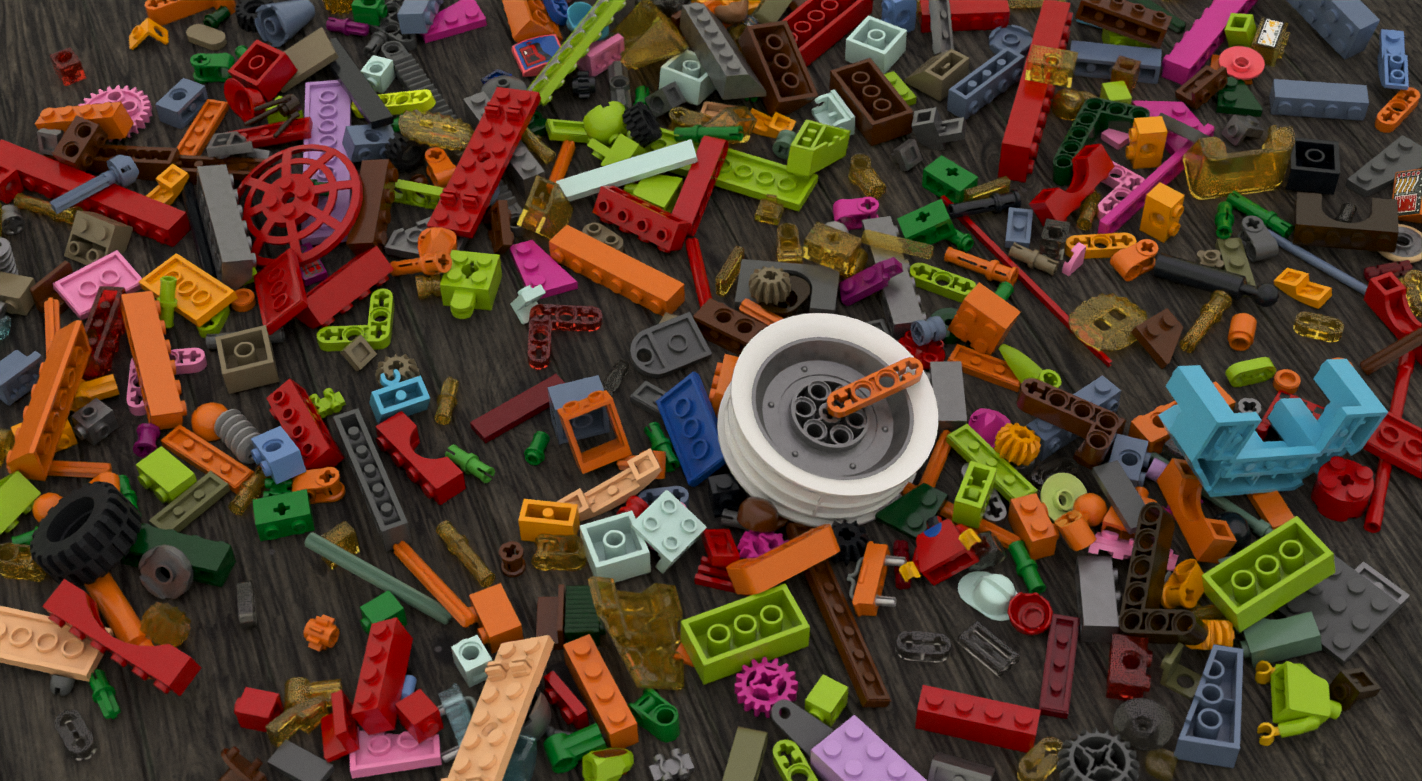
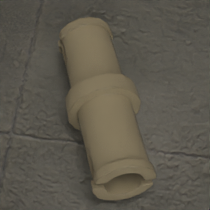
[1008,242,1060,276]

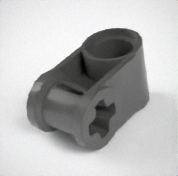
[1237,215,1279,262]

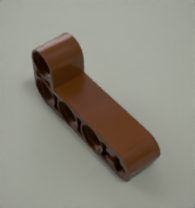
[1016,378,1120,465]

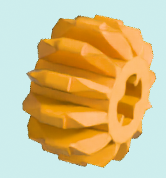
[994,423,1041,466]
[1185,619,1235,650]

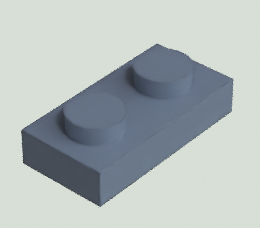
[1005,207,1033,249]

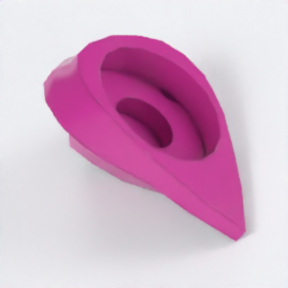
[968,408,1010,448]

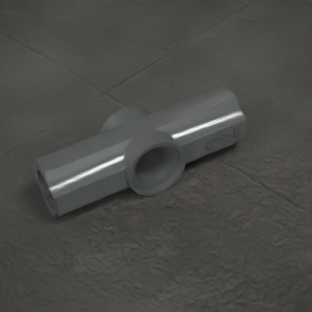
[608,61,632,109]

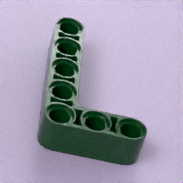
[1052,98,1150,186]

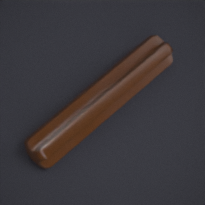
[1360,327,1422,375]

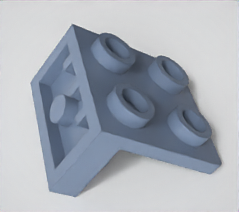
[0,350,44,406]

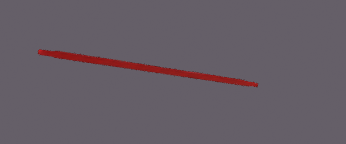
[940,195,1112,367]

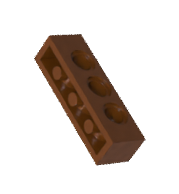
[693,298,768,356]

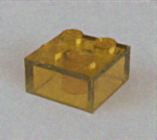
[321,521,360,570]

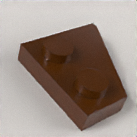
[482,200,514,254]

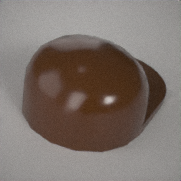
[737,497,788,533]

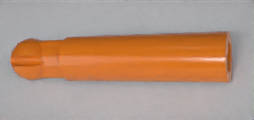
[84,571,154,679]

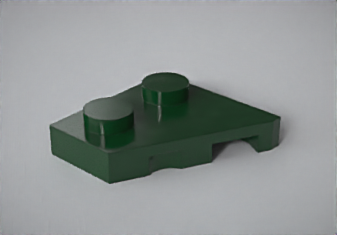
[875,483,949,540]

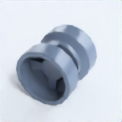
[911,316,946,346]

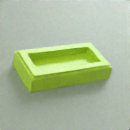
[545,119,589,143]

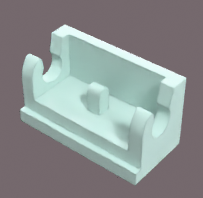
[812,89,855,135]

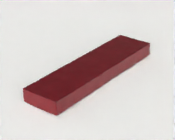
[470,374,565,444]
[1038,614,1080,719]

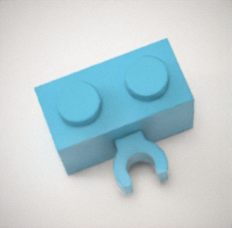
[369,369,430,425]

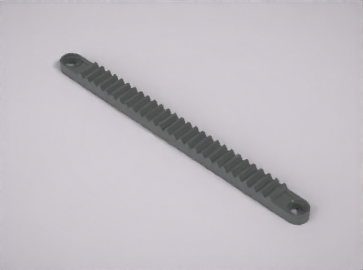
[381,41,529,237]

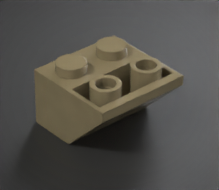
[905,49,970,101]
[64,210,133,265]

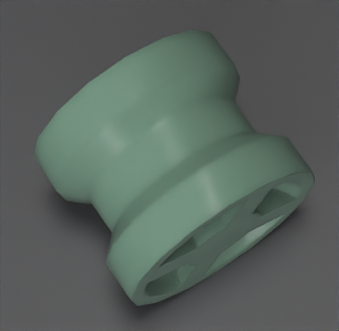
[772,130,797,159]

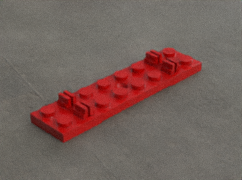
[426,87,541,238]

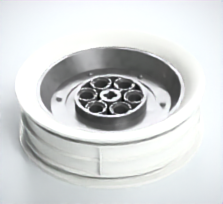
[717,313,938,527]

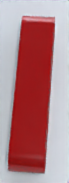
[672,135,729,236]

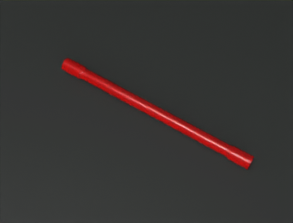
[1364,350,1416,533]

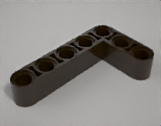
[1119,502,1208,645]

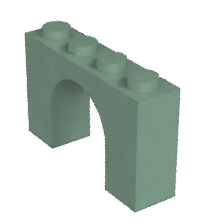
[1218,556,1322,668]

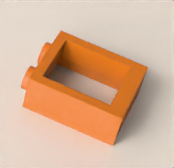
[557,390,632,474]

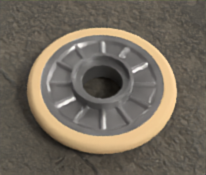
[1378,224,1422,263]

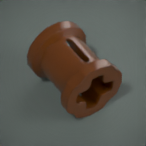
[499,541,526,578]

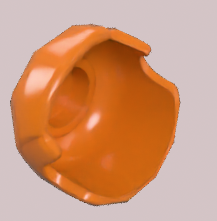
[191,402,228,441]

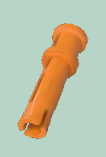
[944,247,1019,286]
[390,251,452,276]

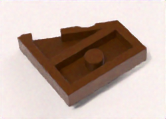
[1131,308,1183,369]

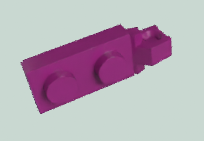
[839,257,903,306]

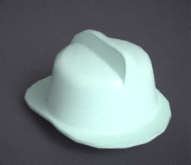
[958,571,1017,621]

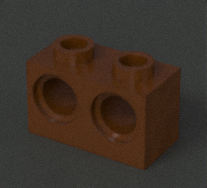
[52,115,108,172]

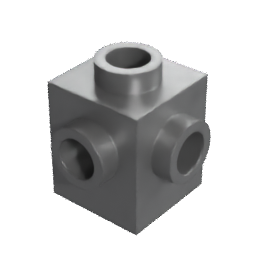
[71,398,119,445]

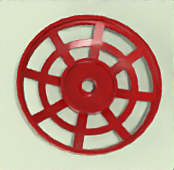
[237,144,363,268]

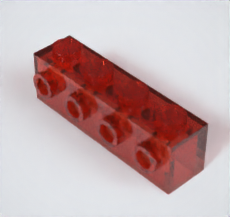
[82,286,126,381]

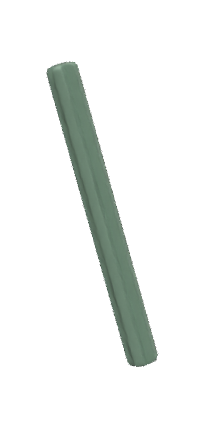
[304,532,453,625]

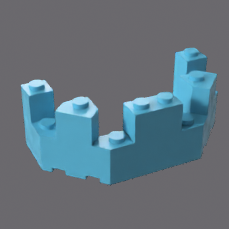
[1158,359,1388,497]

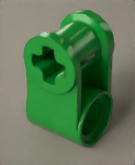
[190,53,235,83]
[628,687,680,742]

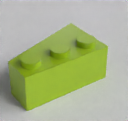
[786,120,851,177]

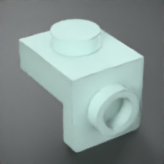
[510,284,546,325]

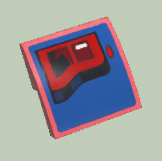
[511,34,561,77]

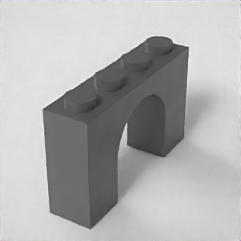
[735,259,840,314]

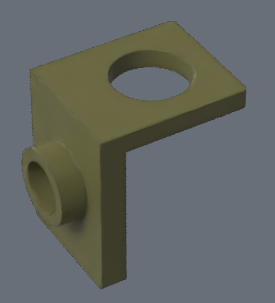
[1160,642,1202,700]

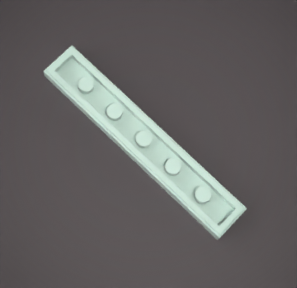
[556,139,698,204]

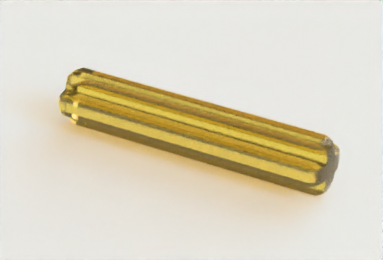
[862,229,934,259]

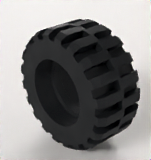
[30,481,141,588]

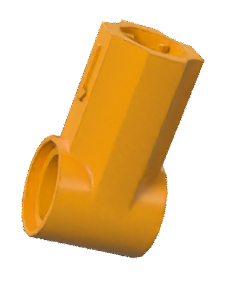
[71,374,120,412]

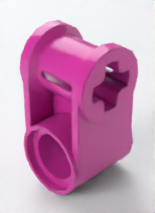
[832,197,879,230]

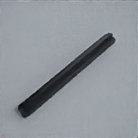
[181,181,217,279]

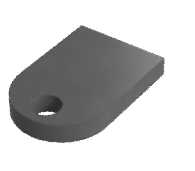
[629,312,712,378]

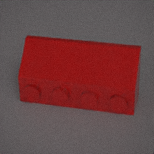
[295,246,394,329]

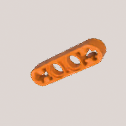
[826,357,923,418]

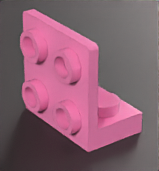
[576,33,625,76]

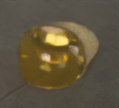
[1052,88,1098,120]

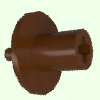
[218,746,268,781]

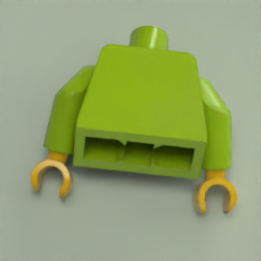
[1255,661,1342,746]

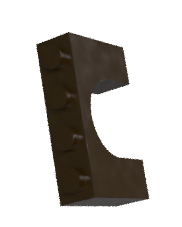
[1293,192,1399,253]

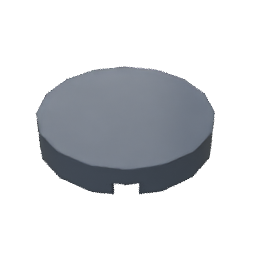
[988,25,1033,56]

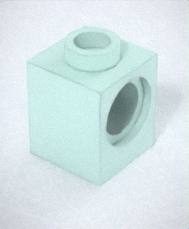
[361,55,396,93]
[451,635,492,688]

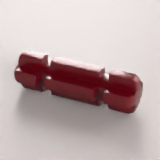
[1363,260,1413,282]
[893,540,911,590]

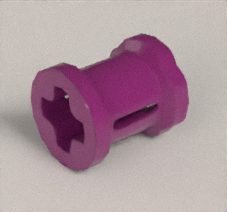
[133,423,161,458]

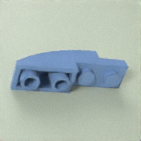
[1377,29,1409,90]

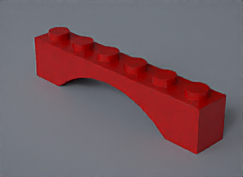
[42,579,201,696]

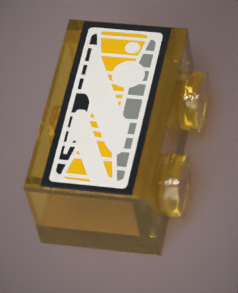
[1251,17,1290,67]

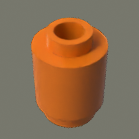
[1228,313,1257,351]

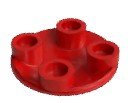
[898,330,945,369]

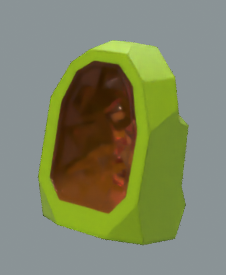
[582,748,634,781]

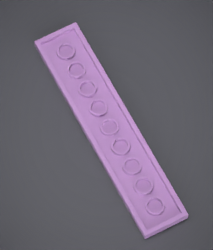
[301,80,352,245]

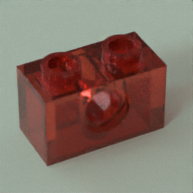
[1105,633,1153,703]

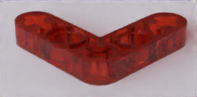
[527,304,603,370]

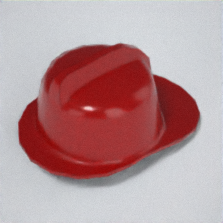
[224,78,266,125]

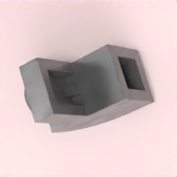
[911,107,967,150]

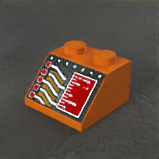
[1392,169,1422,224]

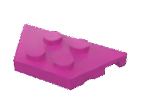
[1132,101,1204,156]

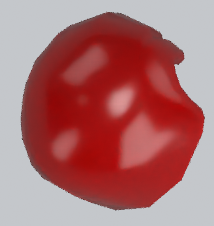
[1007,592,1053,636]

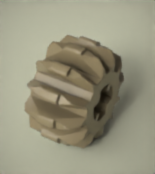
[748,266,791,305]
[375,353,420,388]

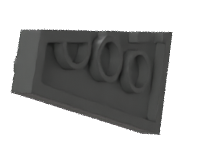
[1345,135,1422,198]

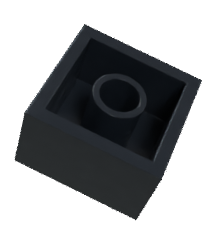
[1285,137,1340,195]

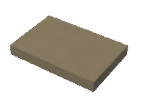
[281,27,339,93]

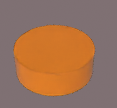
[231,288,256,312]
[1273,369,1301,394]

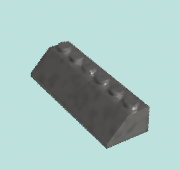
[680,3,767,100]
[197,164,257,291]

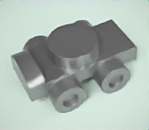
[649,748,695,781]

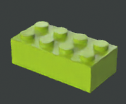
[1201,516,1335,633]
[681,583,810,685]

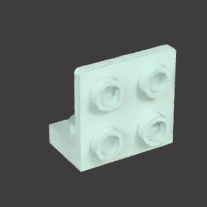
[631,490,707,574]

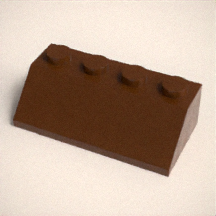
[738,20,819,117]

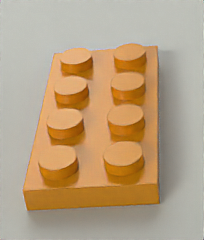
[138,253,238,327]

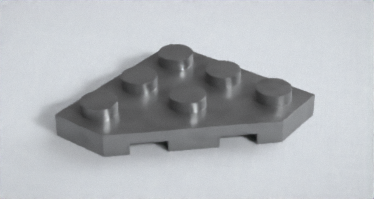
[385,217,469,265]

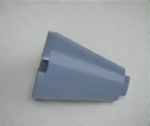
[254,0,315,47]

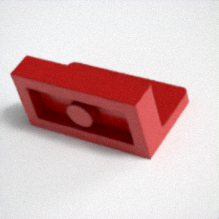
[321,689,360,762]

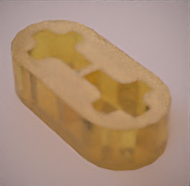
[1401,270,1422,317]
[1293,311,1344,342]
[1017,737,1064,781]

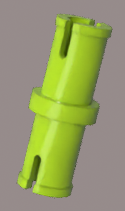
[157,276,177,328]

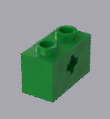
[922,155,978,204]
[897,199,957,253]
[252,489,315,541]

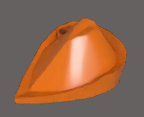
[418,227,457,265]

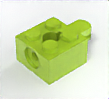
[440,250,502,319]

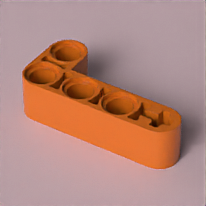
[144,0,236,26]
[726,524,840,595]

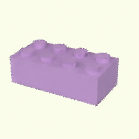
[810,715,927,781]

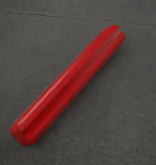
[685,237,712,308]

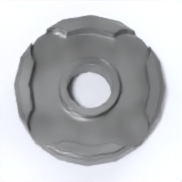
[138,544,193,600]

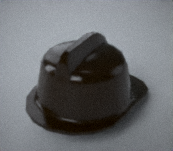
[759,276,810,319]

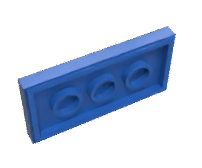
[655,372,726,487]

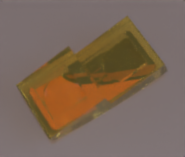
[265,696,329,748]

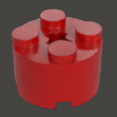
[1311,456,1374,522]

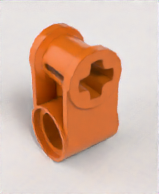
[425,147,456,188]
[1110,239,1159,281]
[291,467,346,504]

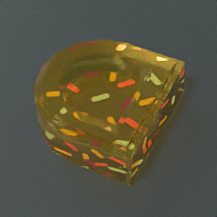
[1145,748,1178,781]

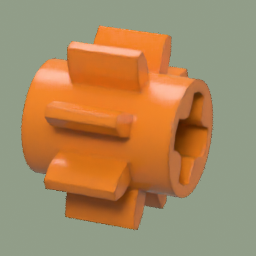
[303,615,340,652]

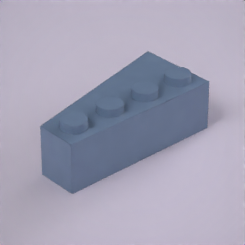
[1173,644,1243,768]

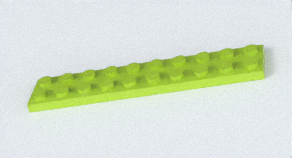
[587,127,818,211]

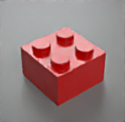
[228,39,298,102]

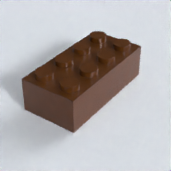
[829,58,914,146]

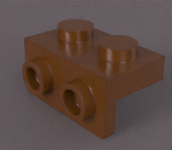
[1175,65,1228,109]

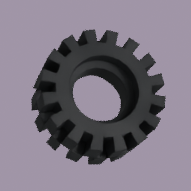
[235,0,273,33]
[622,102,662,147]
[384,128,430,173]

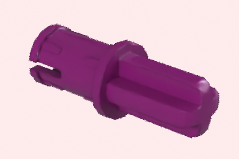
[326,17,370,36]

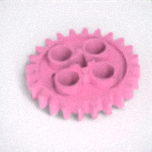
[79,85,152,142]

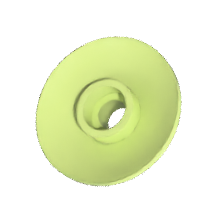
[1040,473,1087,522]

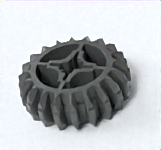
[1056,727,1140,781]

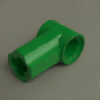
[543,723,607,774]

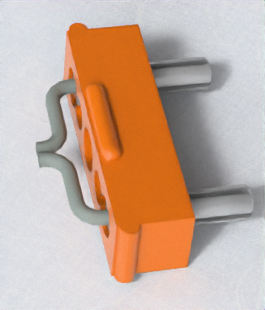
[847,541,906,617]

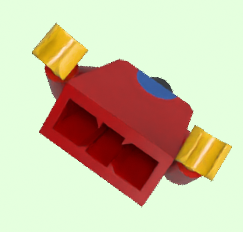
[899,516,981,586]

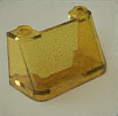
[609,0,689,70]
[1182,126,1295,200]

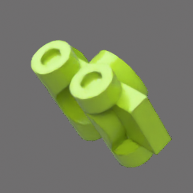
[309,388,346,418]

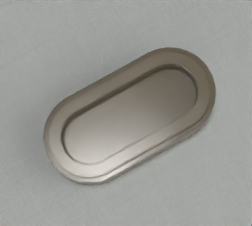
[186,24,227,50]

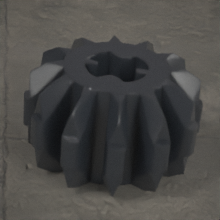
[829,519,870,566]

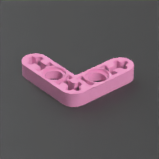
[1096,161,1145,220]
[126,348,207,416]

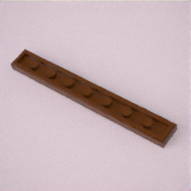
[785,523,891,707]

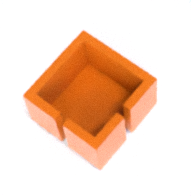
[947,282,1021,356]

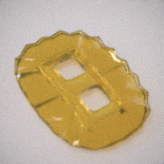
[398,109,475,151]
[1068,293,1149,352]

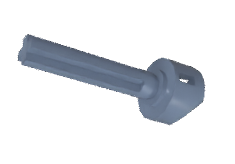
[49,155,139,214]

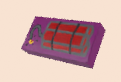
[300,242,328,286]

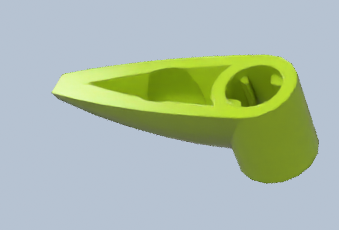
[998,344,1061,388]

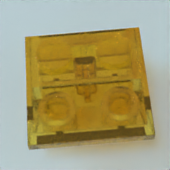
[516,175,573,239]

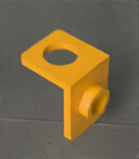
[129,18,169,50]

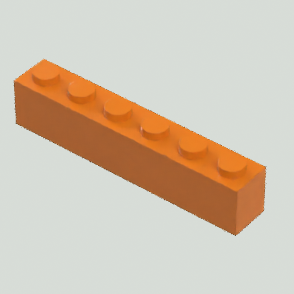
[549,225,685,316]
[121,291,187,430]

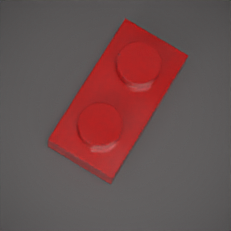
[701,529,740,568]
[543,671,589,731]

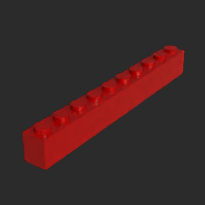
[0,139,191,247]

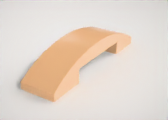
[557,448,662,521]

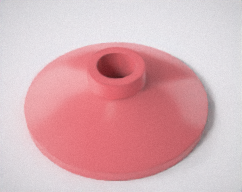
[1219,46,1265,80]

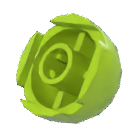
[583,101,629,146]

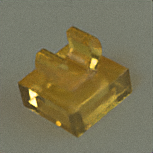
[755,194,784,226]

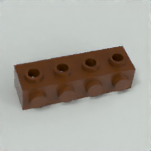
[1075,0,1172,49]
[346,159,399,255]

